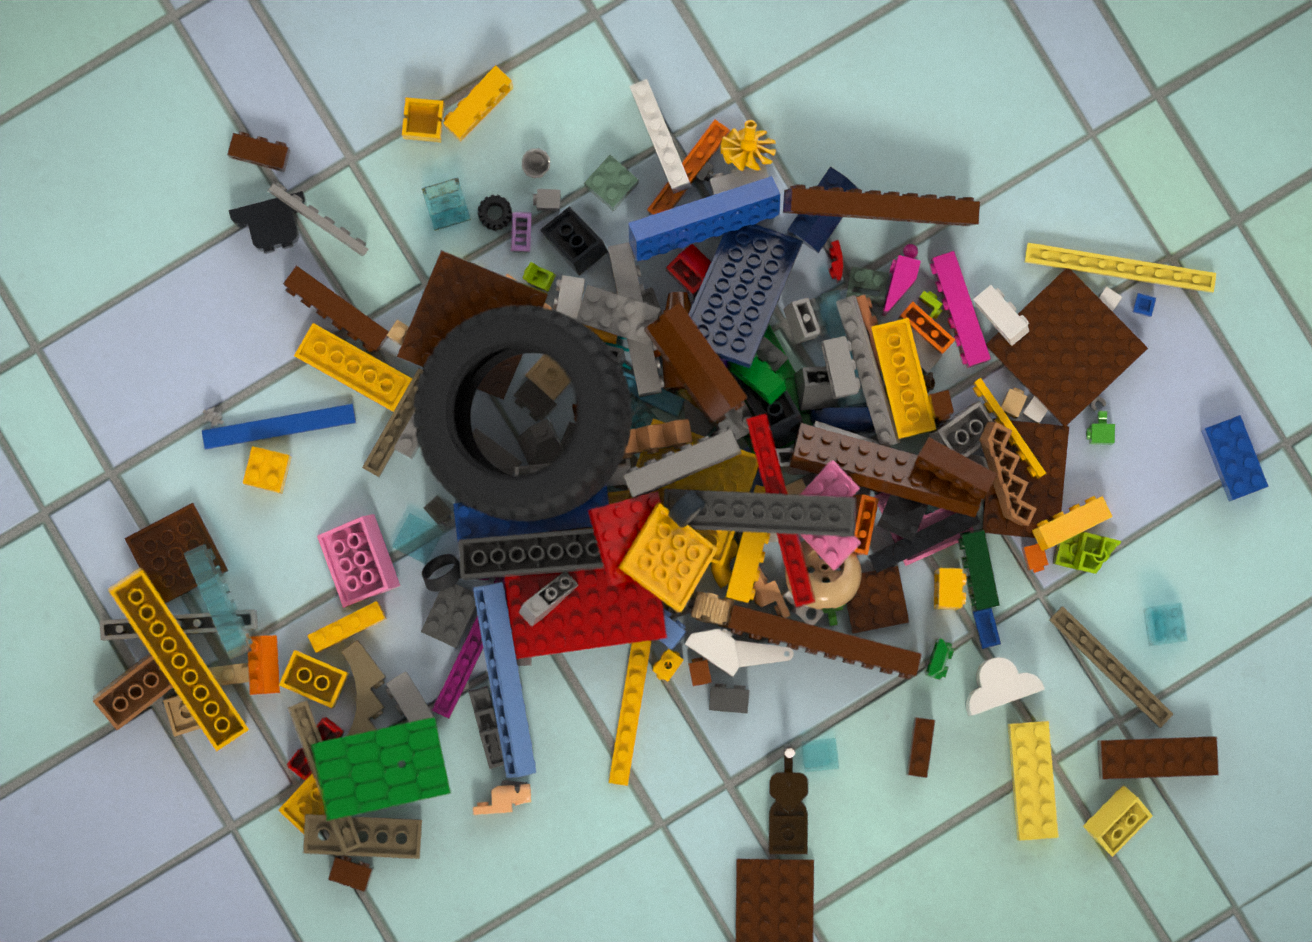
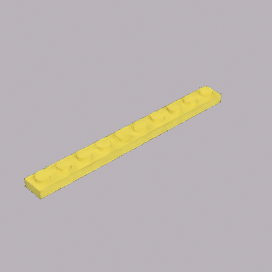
[1024,243,1217,293]

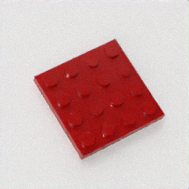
[588,491,662,586]

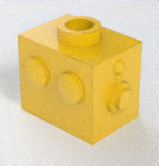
[652,649,684,682]

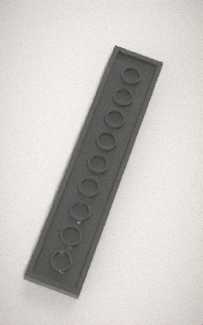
[664,488,856,537]

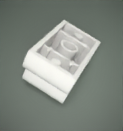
[966,657,1045,716]

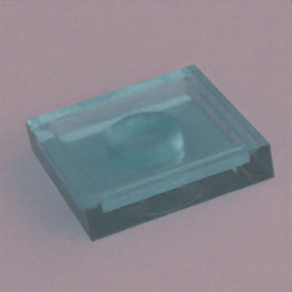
[392,513,444,565]

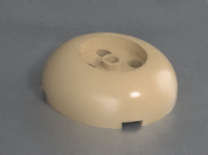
[784,540,862,610]

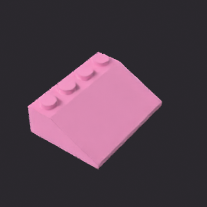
[317,514,400,608]

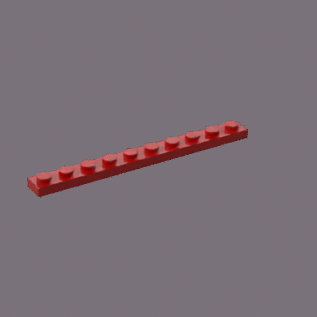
[746,414,816,607]

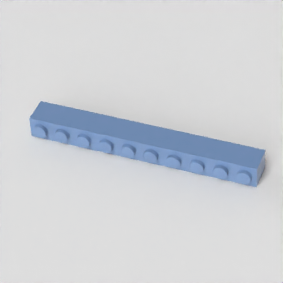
[473,582,536,778]

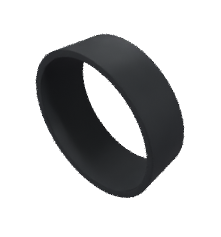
[422,554,461,591]

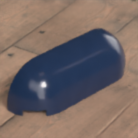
[809,407,875,433]

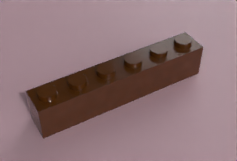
[283,265,389,353]

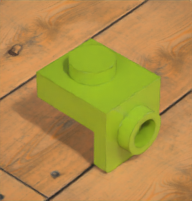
[522,262,556,292]
[918,291,943,319]

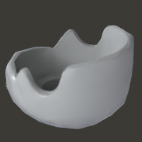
[522,148,550,178]

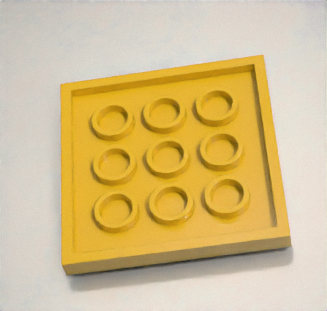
[619,503,718,612]

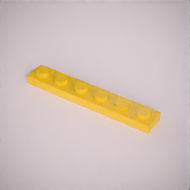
[972,378,1046,479]

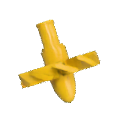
[721,120,776,171]

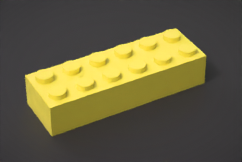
[1008,721,1058,841]

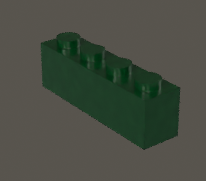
[957,529,1000,610]

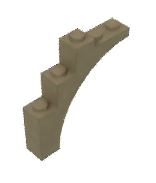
[342,640,386,736]

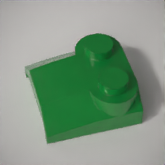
[925,638,954,680]

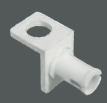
[782,588,824,625]

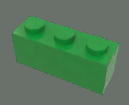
[727,354,787,405]

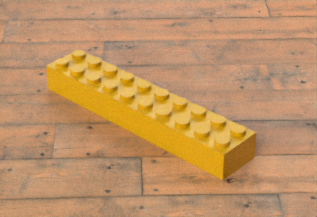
[108,567,249,752]

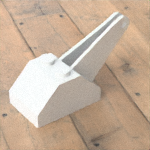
[685,628,794,677]

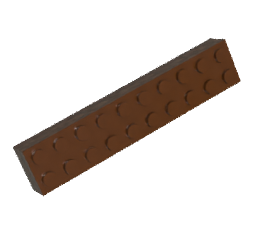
[783,185,980,226]
[789,423,982,517]
[727,605,922,679]

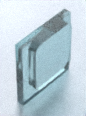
[801,738,839,772]

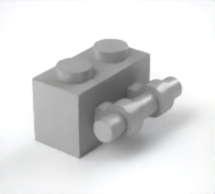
[783,298,828,344]

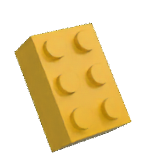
[934,568,966,610]
[279,650,349,709]

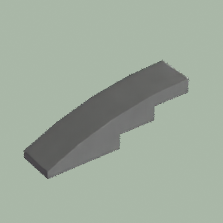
[469,686,504,769]

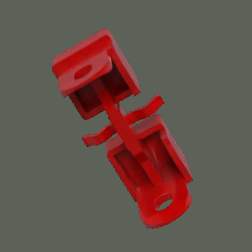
[287,717,344,780]

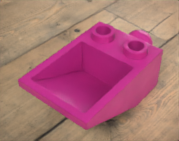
[882,244,921,316]

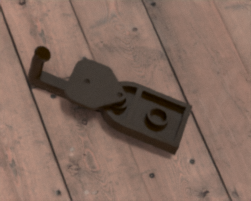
[769,743,808,854]

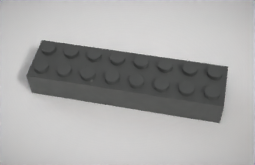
[458,529,604,580]

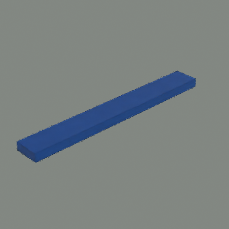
[201,404,356,450]

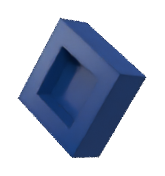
[1132,293,1156,317]

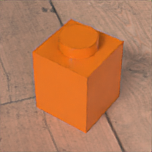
[1022,544,1049,573]

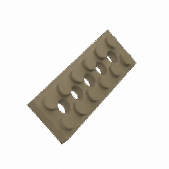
[303,814,422,859]

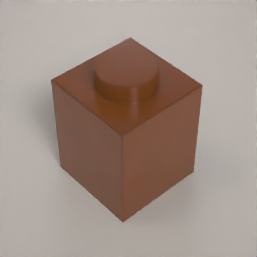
[688,657,712,686]

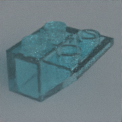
[421,177,471,231]
[1143,603,1188,647]

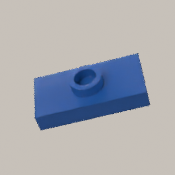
[972,608,1001,649]

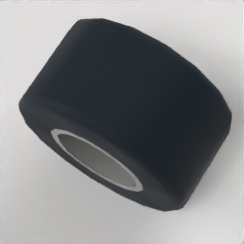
[668,491,705,528]

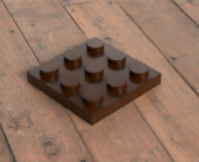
[846,566,909,634]

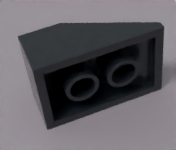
[540,206,608,275]

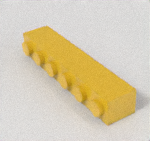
[725,485,771,604]

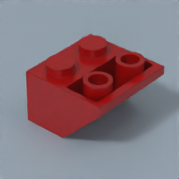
[666,243,711,297]

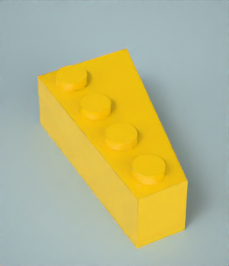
[443,65,513,142]

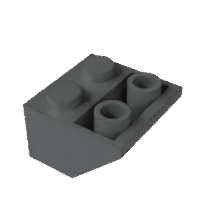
[794,366,838,411]

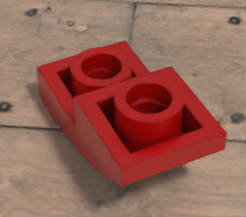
[828,240,843,283]

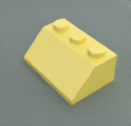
[1083,785,1153,857]

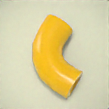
[711,538,739,589]

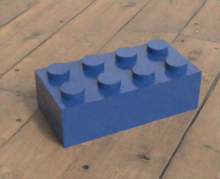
[1201,415,1269,502]

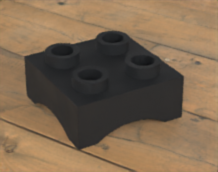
[877,494,928,541]

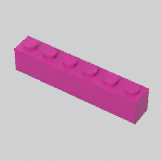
[929,251,991,368]

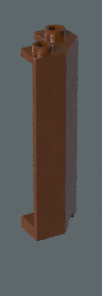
[644,303,747,424]

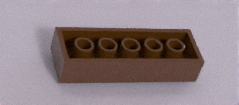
[1098,736,1219,779]

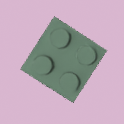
[584,155,638,211]

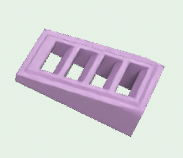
[511,212,531,252]

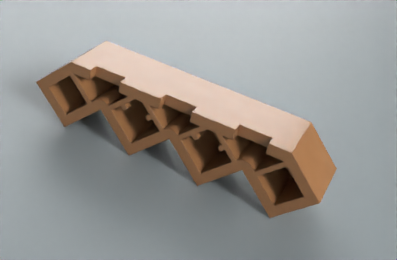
[622,419,693,459]
[979,422,1037,526]

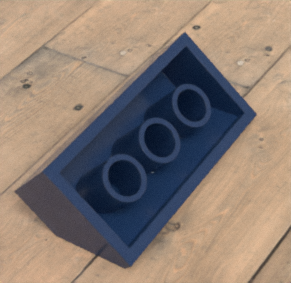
[787,166,859,254]

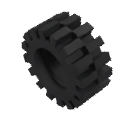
[478,194,512,231]

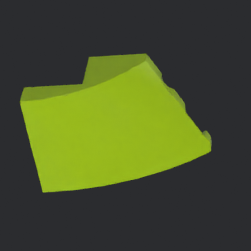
[1053,532,1121,574]

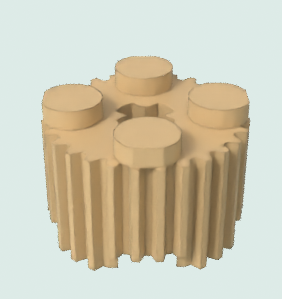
[691,591,734,628]

